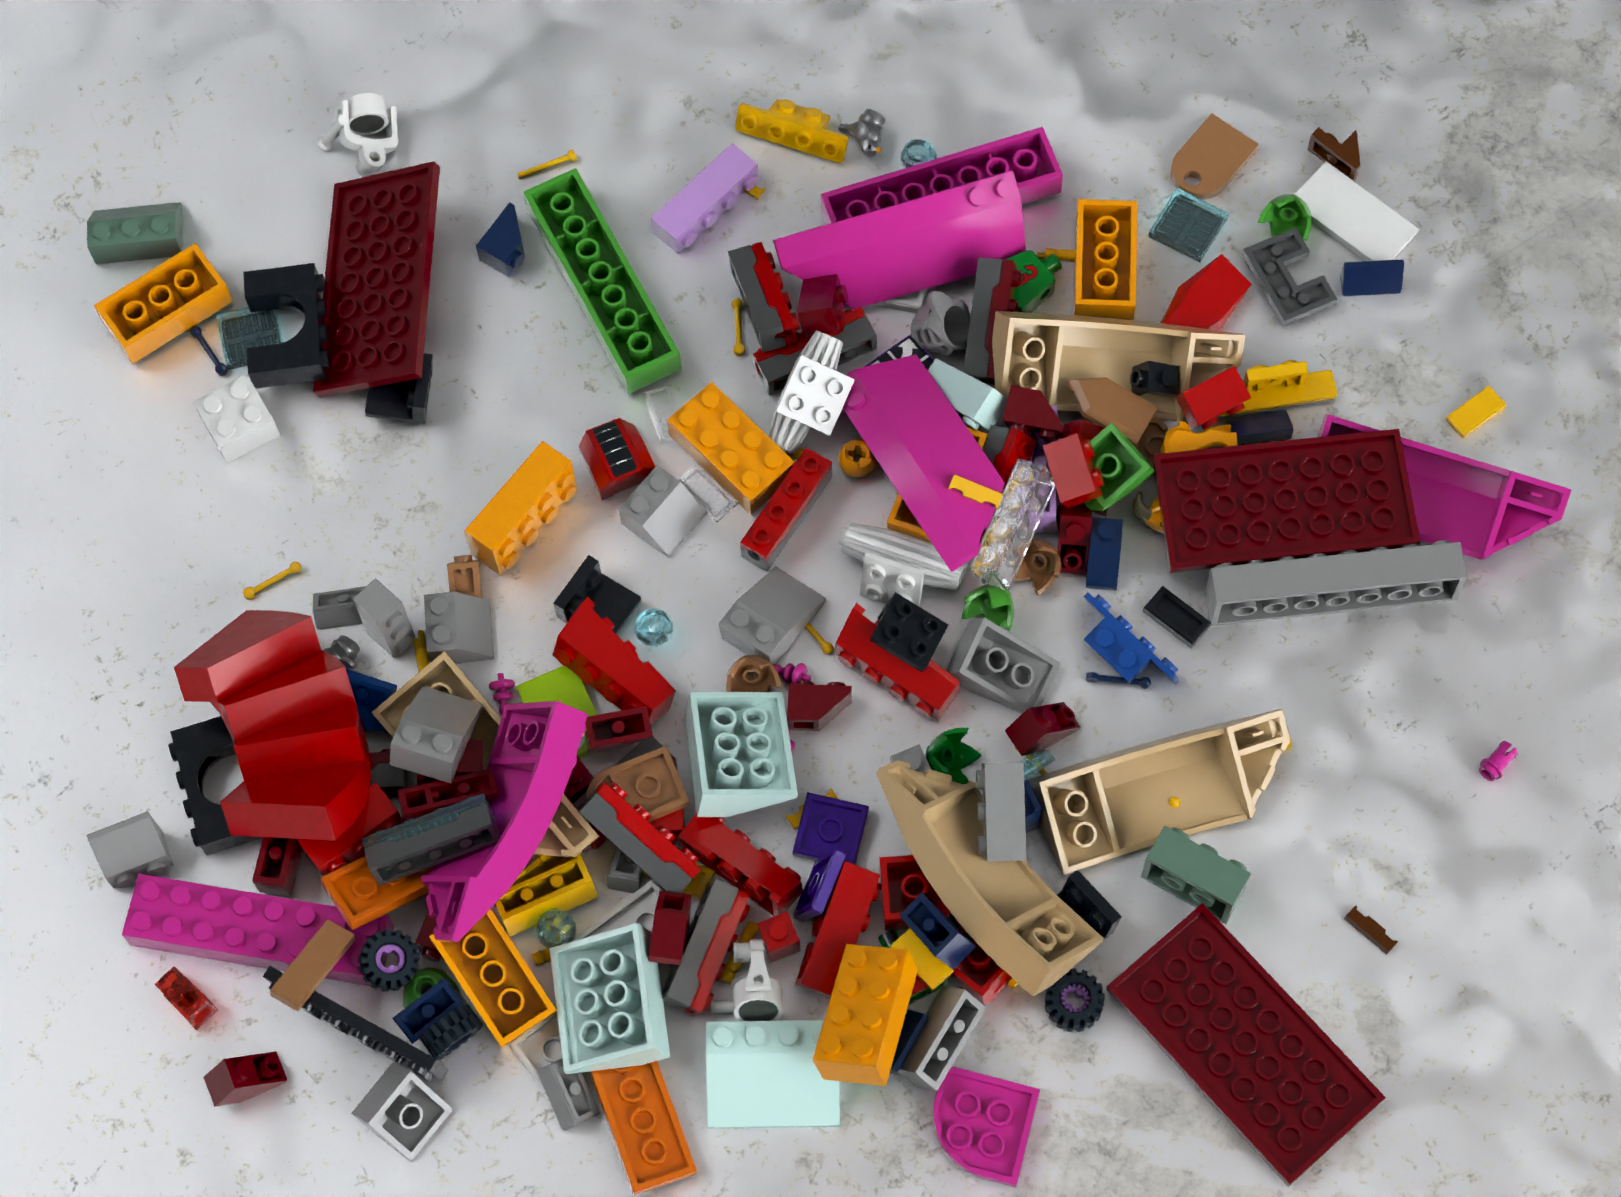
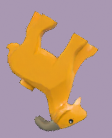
[1132,421,1238,534]

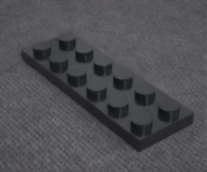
[263,965,449,1082]

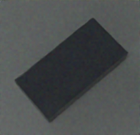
[1143,586,1212,649]

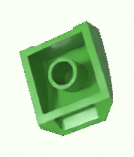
[1085,422,1155,511]

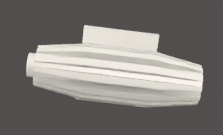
[768,330,855,454]
[838,523,968,607]

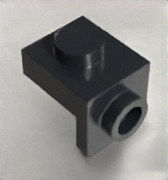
[1130,361,1179,398]

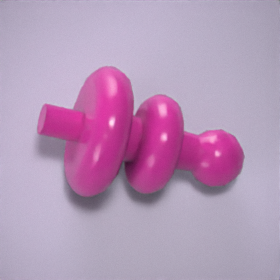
[774,663,811,684]
[489,673,515,715]

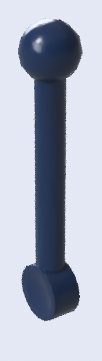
[190,325,228,376]
[1086,672,1151,689]

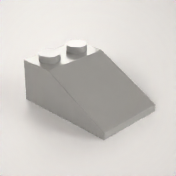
[719,567,826,666]
[946,617,1060,714]
[390,686,483,783]

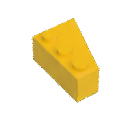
[495,853,598,937]

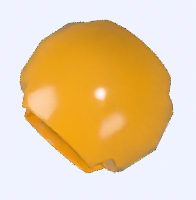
[838,439,876,478]

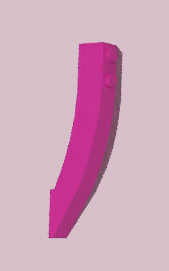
[773,170,1026,310]
[843,355,1005,572]
[1317,414,1572,560]
[421,701,588,942]

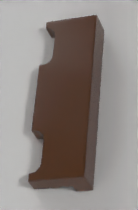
[1344,905,1398,955]

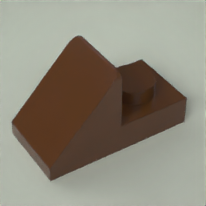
[1307,127,1360,182]

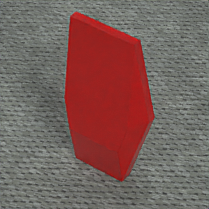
[1161,254,1252,330]

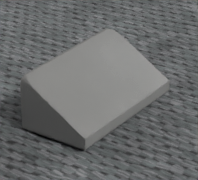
[313,586,366,630]
[537,1058,600,1130]

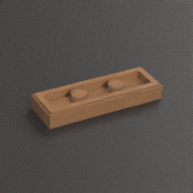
[270,919,355,1012]

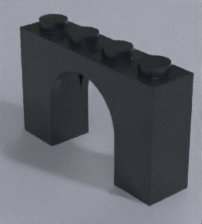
[243,263,330,389]
[168,716,263,856]

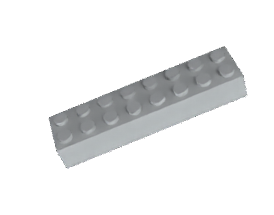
[1205,540,1467,626]

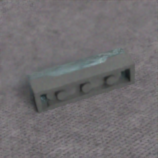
[362,793,500,886]

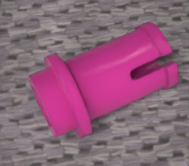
[1479,741,1518,781]

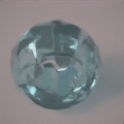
[900,139,937,168]
[634,608,673,647]
[536,909,576,949]

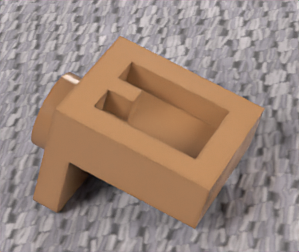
[447,555,482,598]

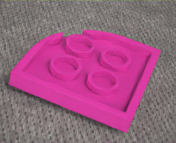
[933,1066,1040,1188]

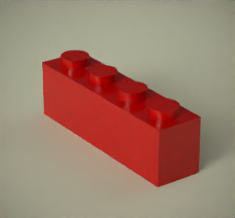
[552,597,676,725]
[835,603,960,721]
[677,813,803,917]
[795,861,882,998]

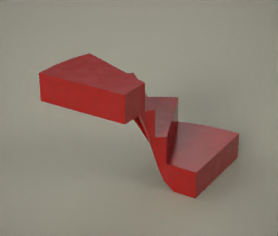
[174,610,371,841]

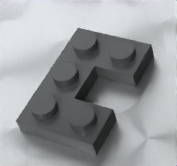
[1242,227,1337,326]

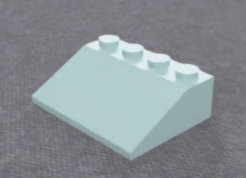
[685,692,798,817]
[549,923,670,1074]
[706,1020,840,1129]

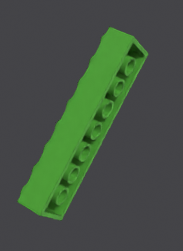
[523,168,682,395]

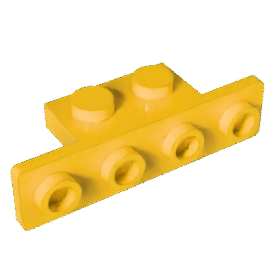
[735,99,849,163]
[1219,360,1337,416]

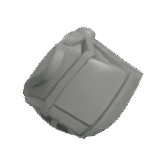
[911,291,971,356]

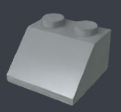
[618,465,707,558]
[424,592,494,663]
[87,811,174,888]
[351,1061,453,1161]

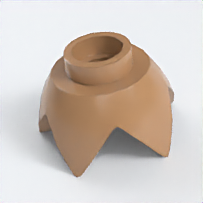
[1009,539,1061,595]
[726,655,782,692]

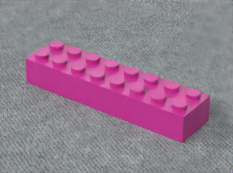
[820,127,1063,224]
[122,873,395,986]

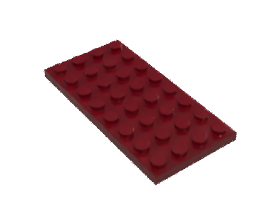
[313,161,440,398]
[1152,429,1420,573]
[1106,903,1386,1187]

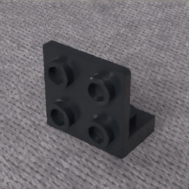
[365,353,433,424]
[553,555,641,635]
[870,592,948,672]
[1057,870,1122,942]

